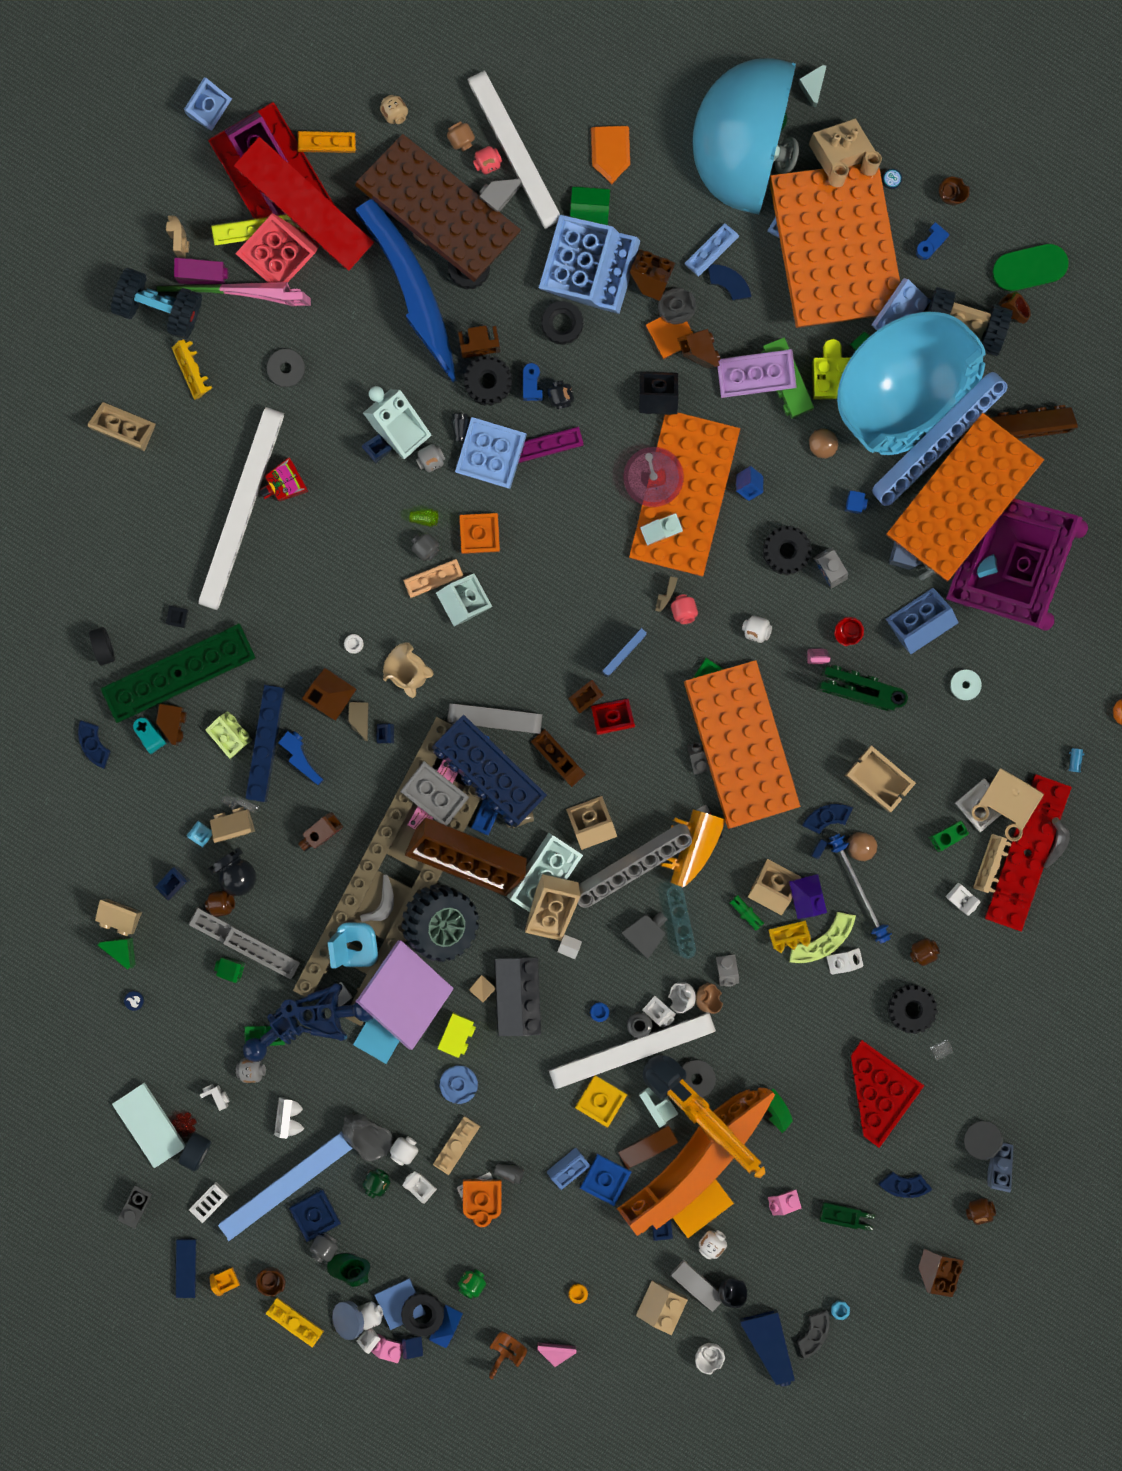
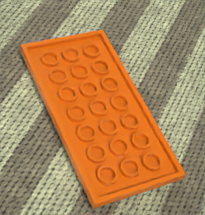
[629,412,740,577]
[886,413,1044,582]
[684,660,800,829]

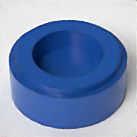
[590,1002,609,1022]

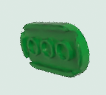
[992,244,1069,292]

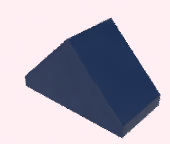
[362,434,393,464]
[156,867,190,901]

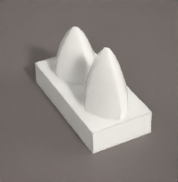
[274,1097,304,1138]

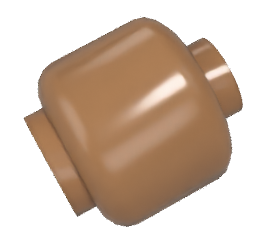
[447,121,475,151]

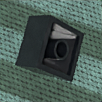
[639,372,678,415]

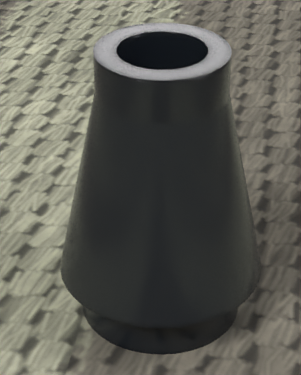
[451,413,470,441]

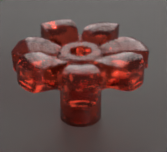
[172,1112,197,1137]

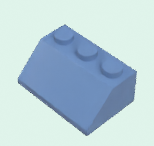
[886,588,958,654]

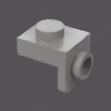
[716,955,739,987]

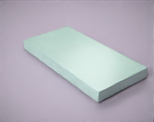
[112,1082,186,1168]

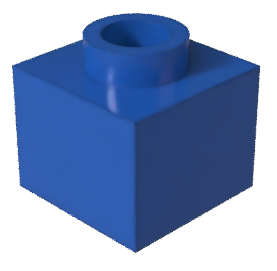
[845,491,868,514]

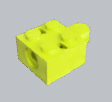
[812,339,851,399]

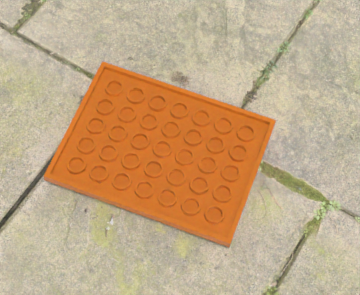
[769,164,900,328]

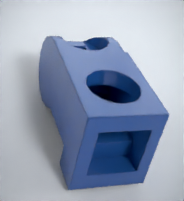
[916,222,950,260]
[523,363,542,401]

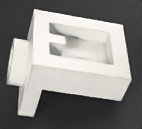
[643,996,676,1028]

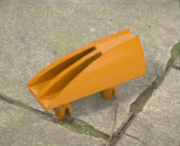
[660,809,725,887]

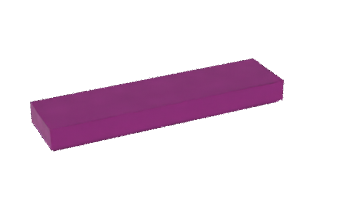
[518,427,584,463]

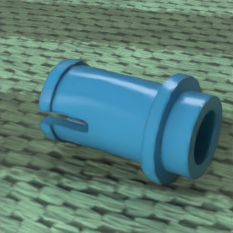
[1068,748,1084,772]

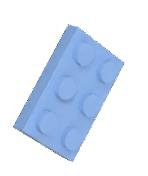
[872,278,931,330]

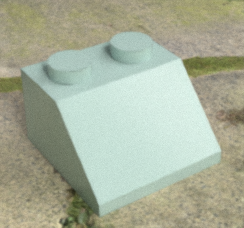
[436,573,492,626]

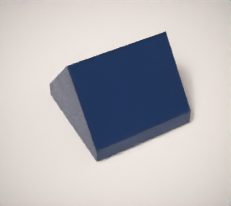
[377,724,394,744]

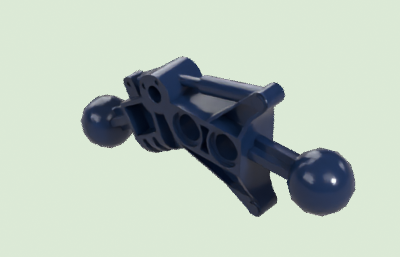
[243,983,373,1062]

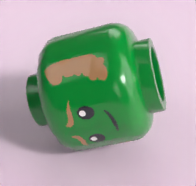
[458,1269,486,1299]

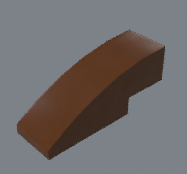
[618,1124,678,1169]

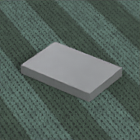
[400,761,469,826]

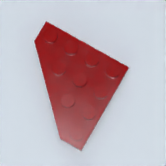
[850,1040,924,1148]

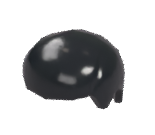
[718,1278,747,1308]

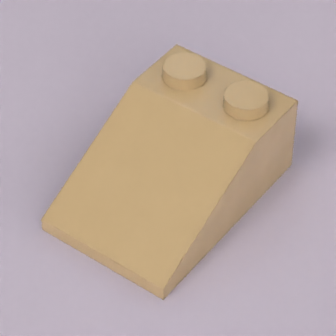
[525,874,580,941]

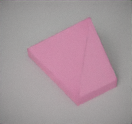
[538,1342,576,1367]

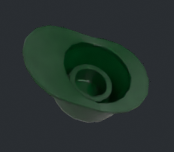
[327,1253,370,1287]

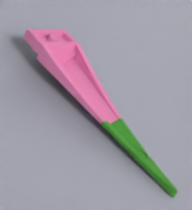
[157,282,311,306]

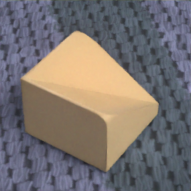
[469,975,496,1002]

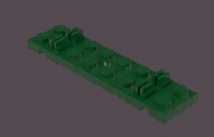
[100,623,256,723]

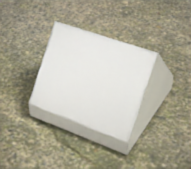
[557,934,582,959]

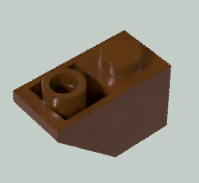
[156,704,187,746]

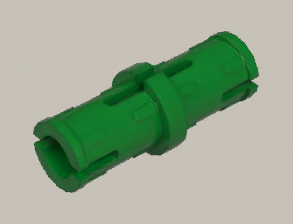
[729,895,764,931]

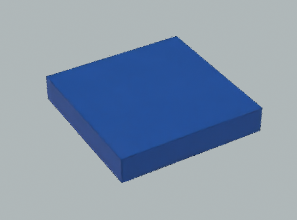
[580,1153,632,1206]

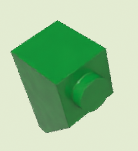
[214,957,245,983]

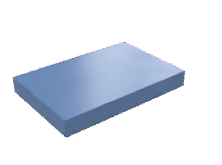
[602,628,647,677]

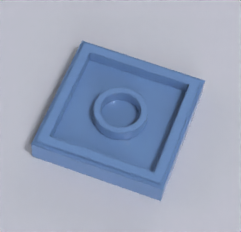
[375,1278,426,1330]

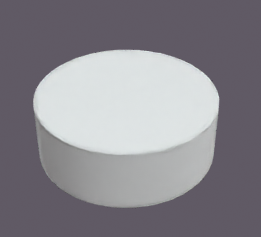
[344,634,364,654]

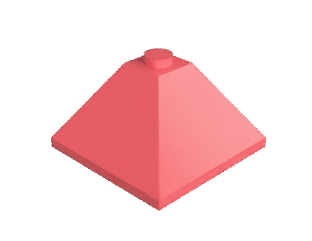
[235,213,319,283]

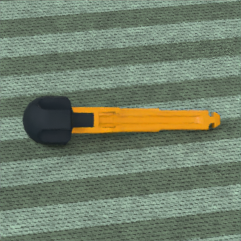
[643,1055,765,1178]

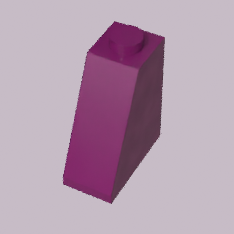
[174,258,228,284]

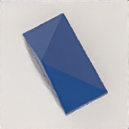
[429,1305,463,1348]

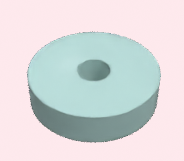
[950,670,981,700]

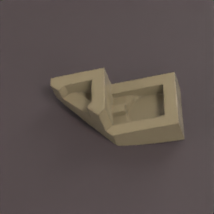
[655,576,678,612]
[348,702,369,741]

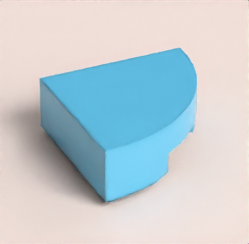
[977,554,998,578]

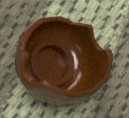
[939,176,970,206]
[256,1267,286,1297]

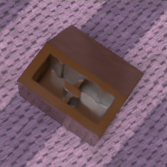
[678,329,720,369]

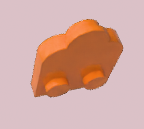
[463,1179,502,1227]

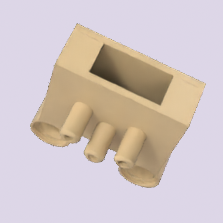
[809,119,882,187]
[972,768,1044,841]

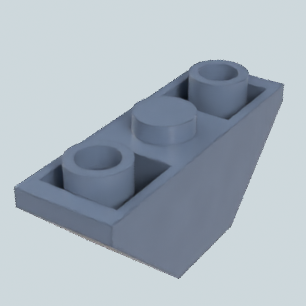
[987,1143,1013,1192]

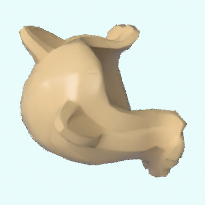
[383,642,434,698]

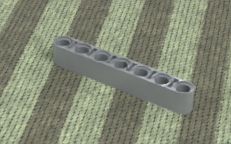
[578,824,692,908]

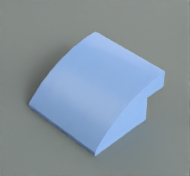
[539,215,640,314]

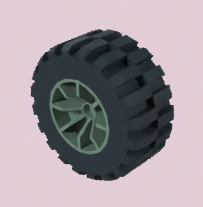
[402,884,479,962]

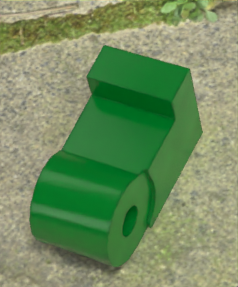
[929,820,969,852]

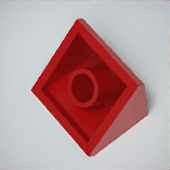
[591,699,635,735]

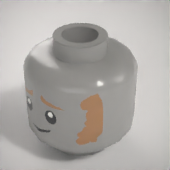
[416,444,445,473]
[236,1058,266,1083]

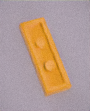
[298,131,356,153]

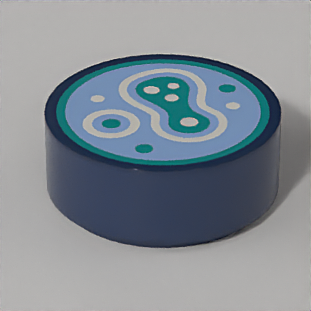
[882,169,902,189]

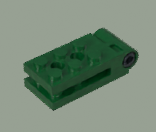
[817,664,908,712]

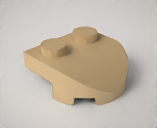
[166,215,189,258]

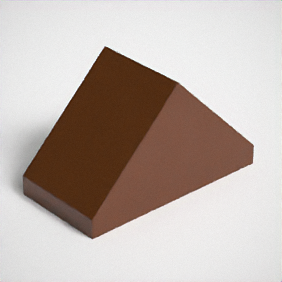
[568,680,604,714]

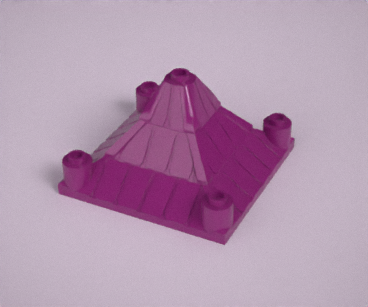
[946,498,1088,631]

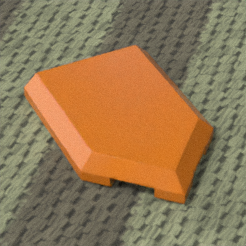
[591,126,630,184]

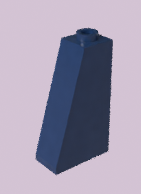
[740,1309,795,1387]

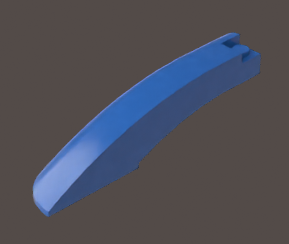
[355,199,456,382]

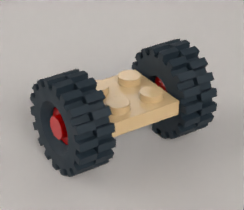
[927,287,1013,356]

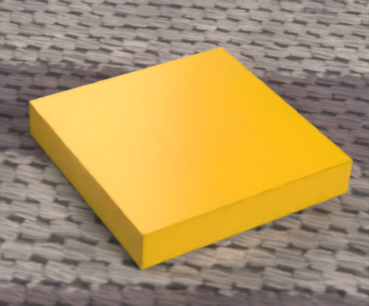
[575,1075,628,1128]

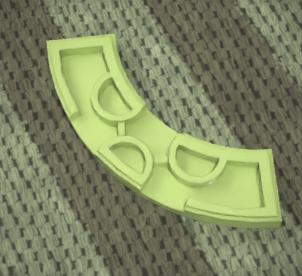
[789,912,856,963]

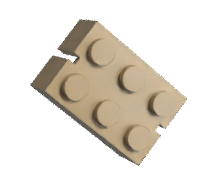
[845,746,916,813]

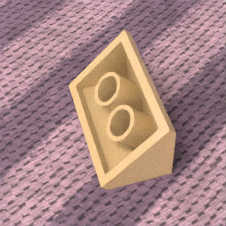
[88,402,155,451]

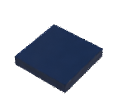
[289,1189,341,1242]

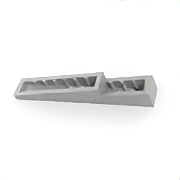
[189,907,300,979]

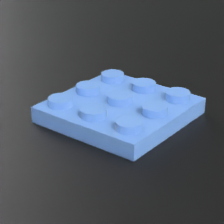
[455,417,527,489]

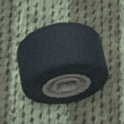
[179,1133,211,1171]

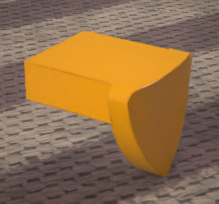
[210,1267,240,1296]

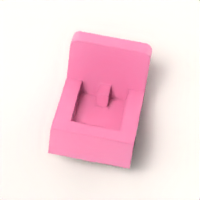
[768,1190,801,1216]
[371,1334,403,1363]

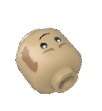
[380,95,408,124]

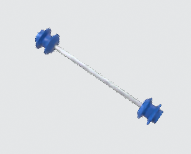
[827,833,892,944]

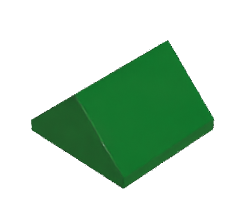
[98,938,136,970]

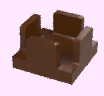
[458,326,500,359]

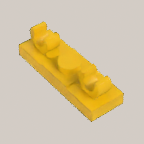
[171,339,212,400]
[266,1297,324,1348]

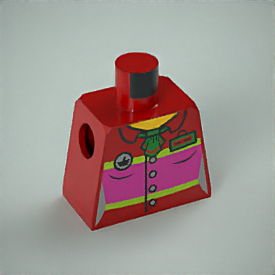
[259,457,308,501]

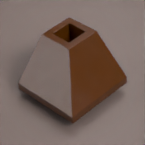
[630,249,675,301]
[302,668,357,721]
[918,1249,964,1297]

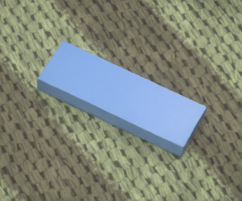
[684,223,739,277]

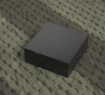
[165,605,189,629]

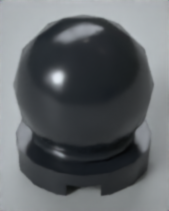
[208,847,256,896]

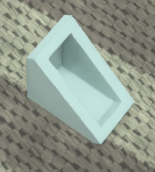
[798,65,826,107]

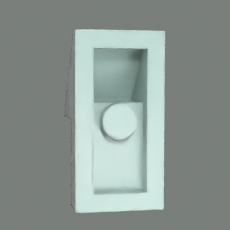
[640,513,683,546]

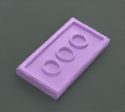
[717,349,797,398]

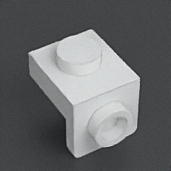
[946,883,980,916]
[200,1084,230,1111]
[402,1171,437,1204]

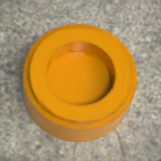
[569,1283,588,1304]

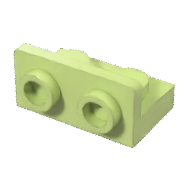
[205,712,252,759]

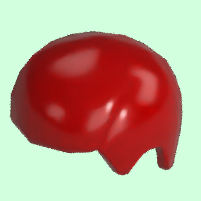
[834,616,864,647]

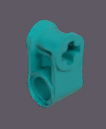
[133,718,167,754]

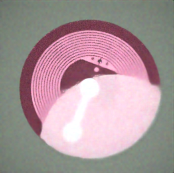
[623,447,684,507]

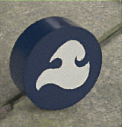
[124,991,144,1011]

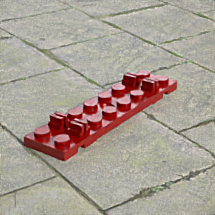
[984,774,1072,932]

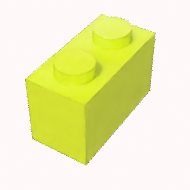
[438,1012,476,1058]

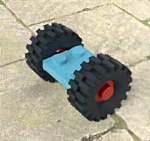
[111,268,202,340]

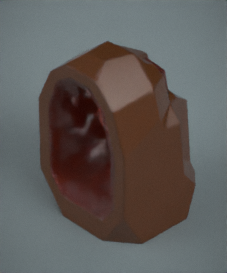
[998,291,1031,324]

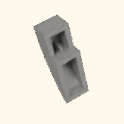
[671,1259,721,1312]

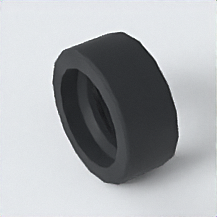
[89,627,115,666]

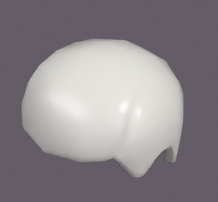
[668,982,696,1013]
[695,1343,725,1375]

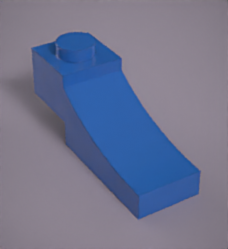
[278,731,324,785]

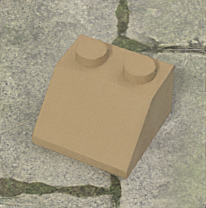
[566,796,617,850]
[210,807,255,843]
[748,859,801,915]
[95,899,142,936]
[636,1280,688,1335]

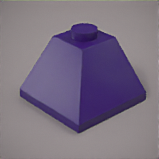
[789,874,827,919]

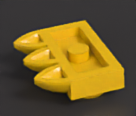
[768,920,811,953]

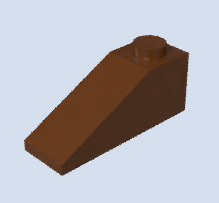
[531,729,586,787]

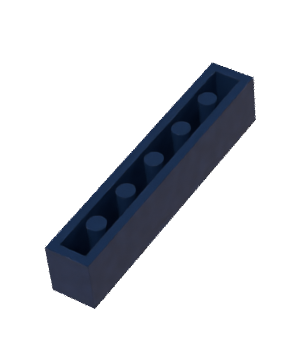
[245,685,285,802]

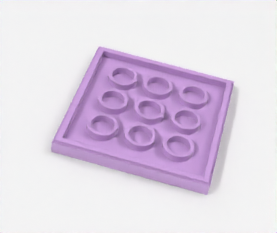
[356,940,454,1050]

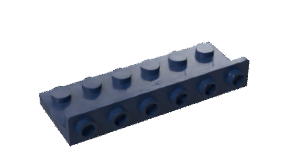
[432,714,547,828]

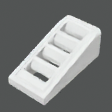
[189,1182,229,1223]

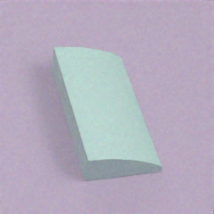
[506,833,583,912]

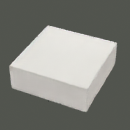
[356,1328,381,1354]

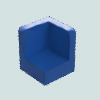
[736,466,763,501]

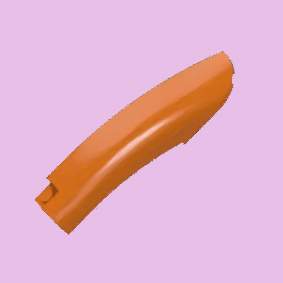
[617,1088,775,1236]

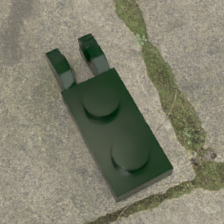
[819,1202,875,1231]

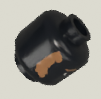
[547,380,574,409]

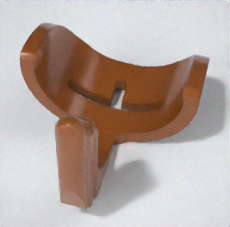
[489,1332,527,1379]

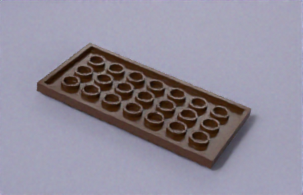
[355,134,521,282]

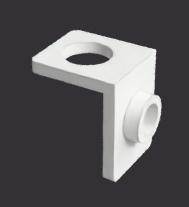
[827,948,863,974]

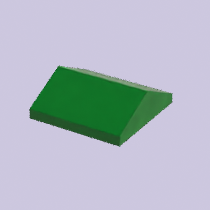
[570,187,610,225]

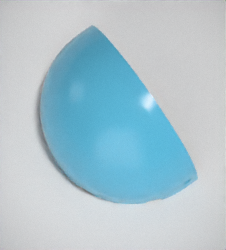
[693,58,795,215]
[837,312,986,455]

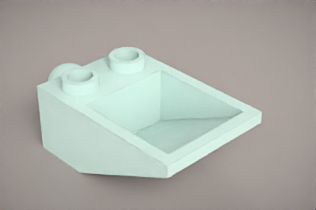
[363,386,431,459]

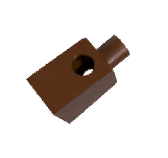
[298,812,344,852]

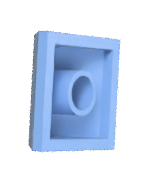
[184,77,232,131]

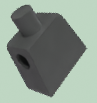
[621,912,668,959]

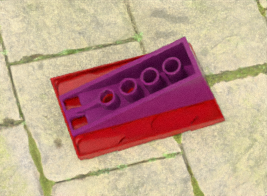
[208,102,334,219]

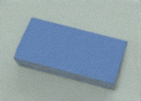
[547,1148,591,1190]

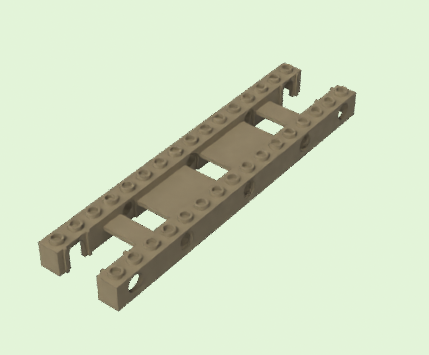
[293,717,505,1026]

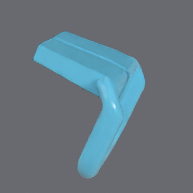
[328,922,378,968]

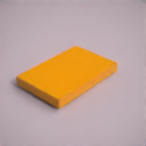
[673,1179,734,1238]

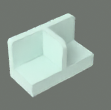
[639,1087,678,1128]

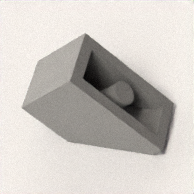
[479,179,522,212]

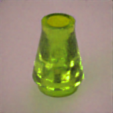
[409,508,438,527]

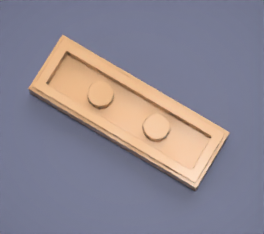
[403,559,464,598]

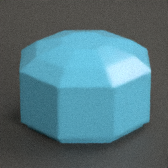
[831,1300,850,1320]

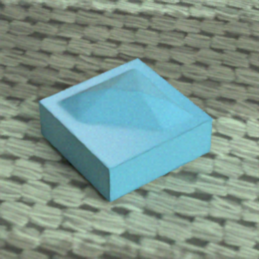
[186,821,212,848]

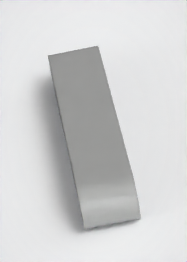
[447,704,543,734]

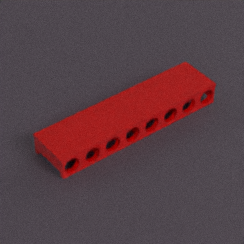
[233,137,374,271]

